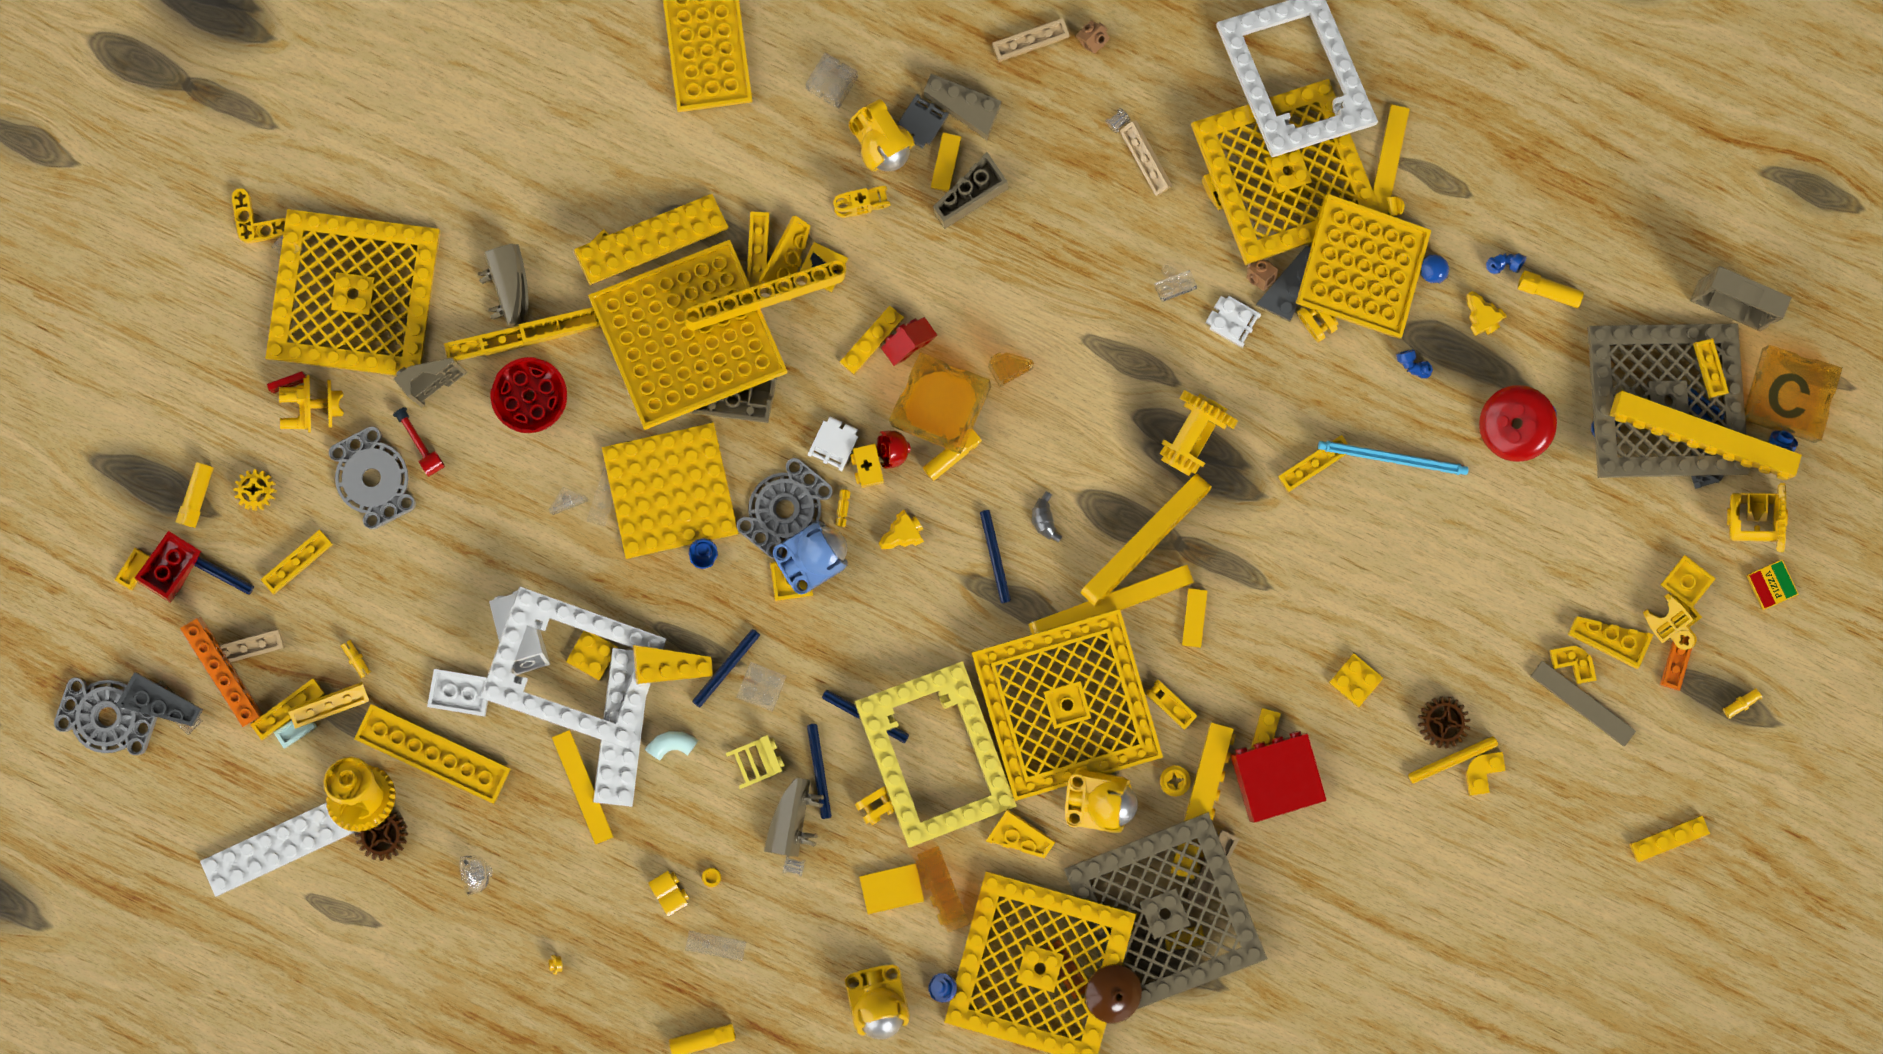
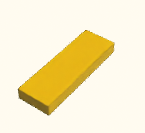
[931,133,961,192]
[1693,338,1729,398]
[1182,588,1207,648]

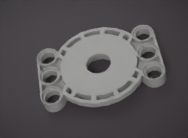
[329,427,416,530]
[737,458,833,559]
[54,678,158,755]

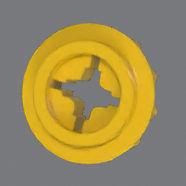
[1160,766,1191,797]

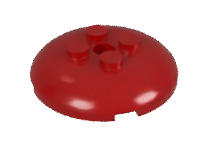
[490,357,567,433]
[1479,385,1557,462]

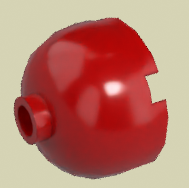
[877,430,911,469]

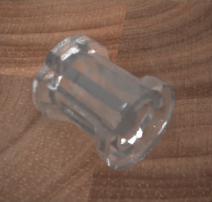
[1105,108,1131,133]
[783,856,805,877]

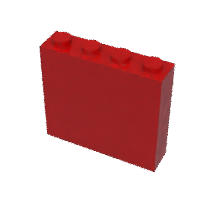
[1231,731,1327,823]

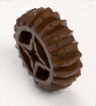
[1418,696,1471,749]
[355,811,409,861]

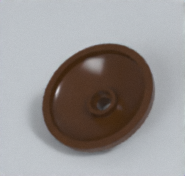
[1085,964,1142,1023]

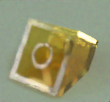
[989,352,1034,387]

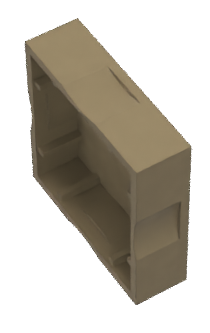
[1690,266,1792,331]

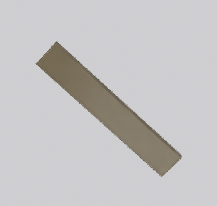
[1530,661,1636,747]

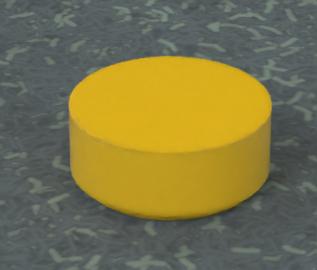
[702,868,721,887]

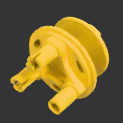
[279,375,344,433]

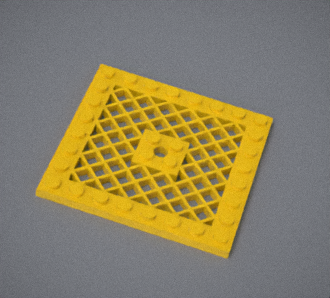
[1191,78,1381,265]
[265,209,440,376]
[971,609,1163,801]
[944,871,1136,1054]

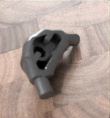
[1031,491,1062,543]

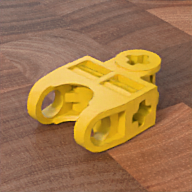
[833,186,891,218]
[1643,593,1697,650]

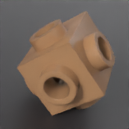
[1076,20,1110,54]
[1247,259,1278,291]

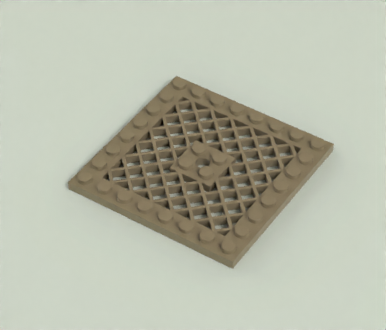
[1587,324,1749,478]
[1064,812,1267,1009]

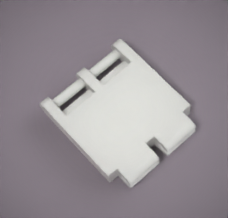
[1205,296,1261,348]
[807,417,858,471]

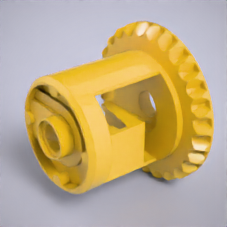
[1727,483,1788,552]
[324,757,396,831]

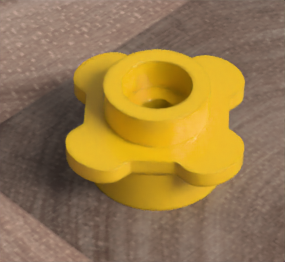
[548,955,562,974]

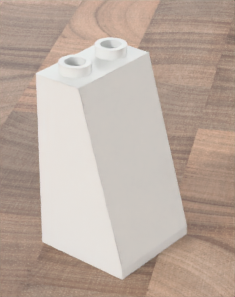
[489,590,550,675]

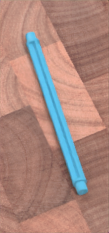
[1318,441,1469,475]

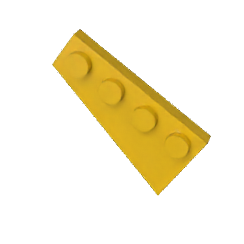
[759,216,810,301]
[1567,616,1654,669]
[633,645,713,684]

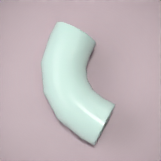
[645,731,699,760]

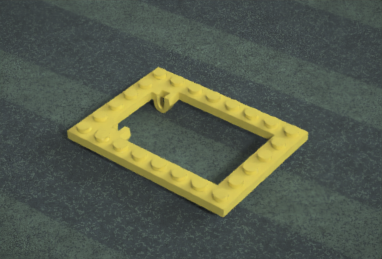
[854,661,1017,848]

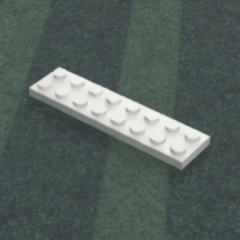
[593,648,646,807]
[200,802,357,897]

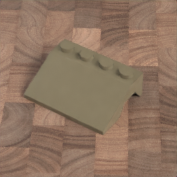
[394,358,467,408]
[692,378,777,423]

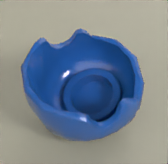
[1420,255,1450,284]
[689,538,718,569]

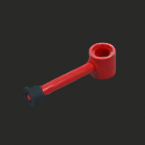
[393,407,445,477]

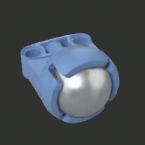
[773,521,848,594]

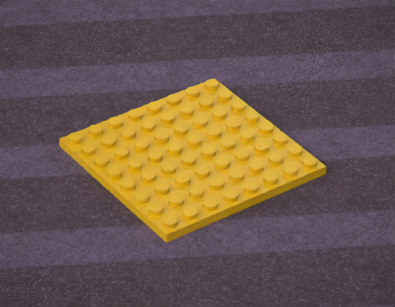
[588,240,788,430]

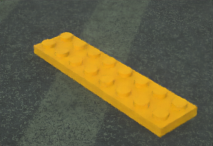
[574,194,728,285]
[354,704,511,804]

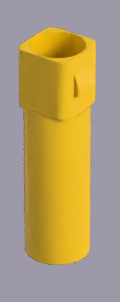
[1517,270,1584,309]
[922,428,982,481]
[175,462,214,528]
[669,1023,736,1054]

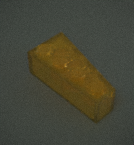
[915,846,970,933]

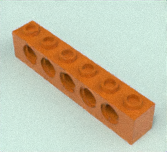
[180,617,263,727]

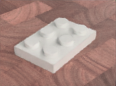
[427,669,488,716]

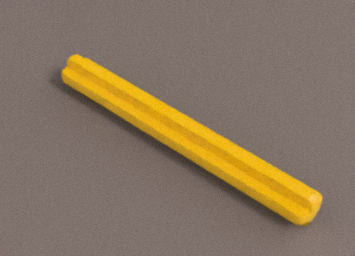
[1408,736,1498,784]

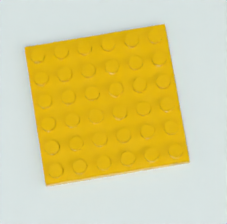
[1296,194,1431,339]
[601,422,739,560]

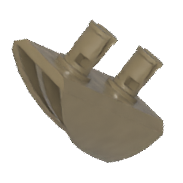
[478,243,528,326]
[764,778,824,857]

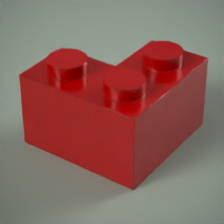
[881,317,938,366]

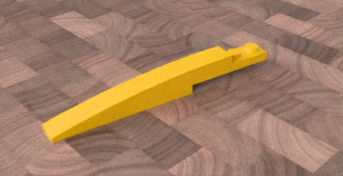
[443,307,601,361]

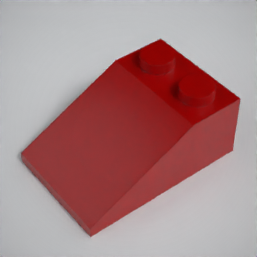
[135,531,201,603]

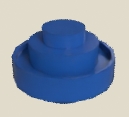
[1769,431,1798,452]
[929,973,957,1002]

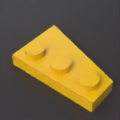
[985,809,1055,858]

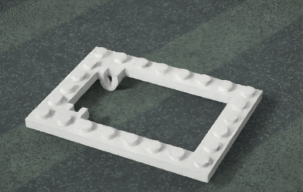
[1216,0,1378,158]
[480,587,666,749]

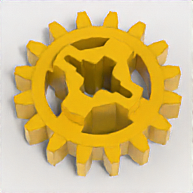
[233,469,277,511]

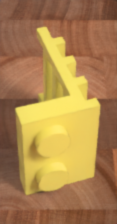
[726,735,785,789]

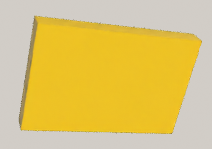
[859,863,924,914]

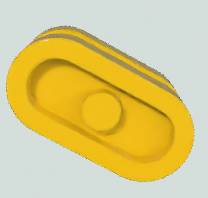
[1297,307,1338,343]
[854,786,895,825]

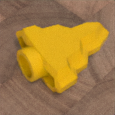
[1466,291,1507,336]
[878,510,924,550]

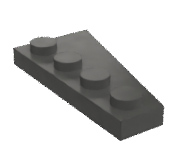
[1256,245,1311,322]
[116,672,203,726]

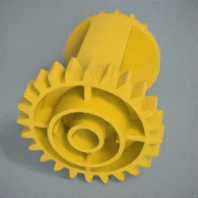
[1160,390,1238,476]

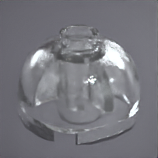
[459,855,492,895]

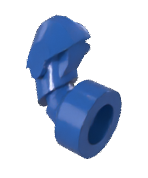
[1486,253,1526,274]
[1396,350,1433,379]

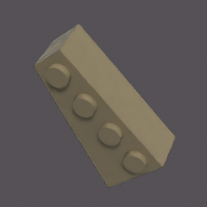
[924,74,1001,141]
[933,152,1008,229]

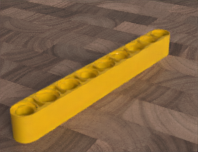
[684,260,846,330]
[1081,474,1212,606]
[1028,565,1195,634]

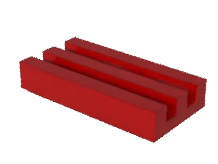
[267,371,307,394]

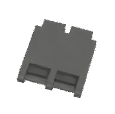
[898,94,949,149]

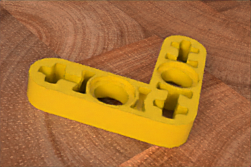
[232,188,286,243]

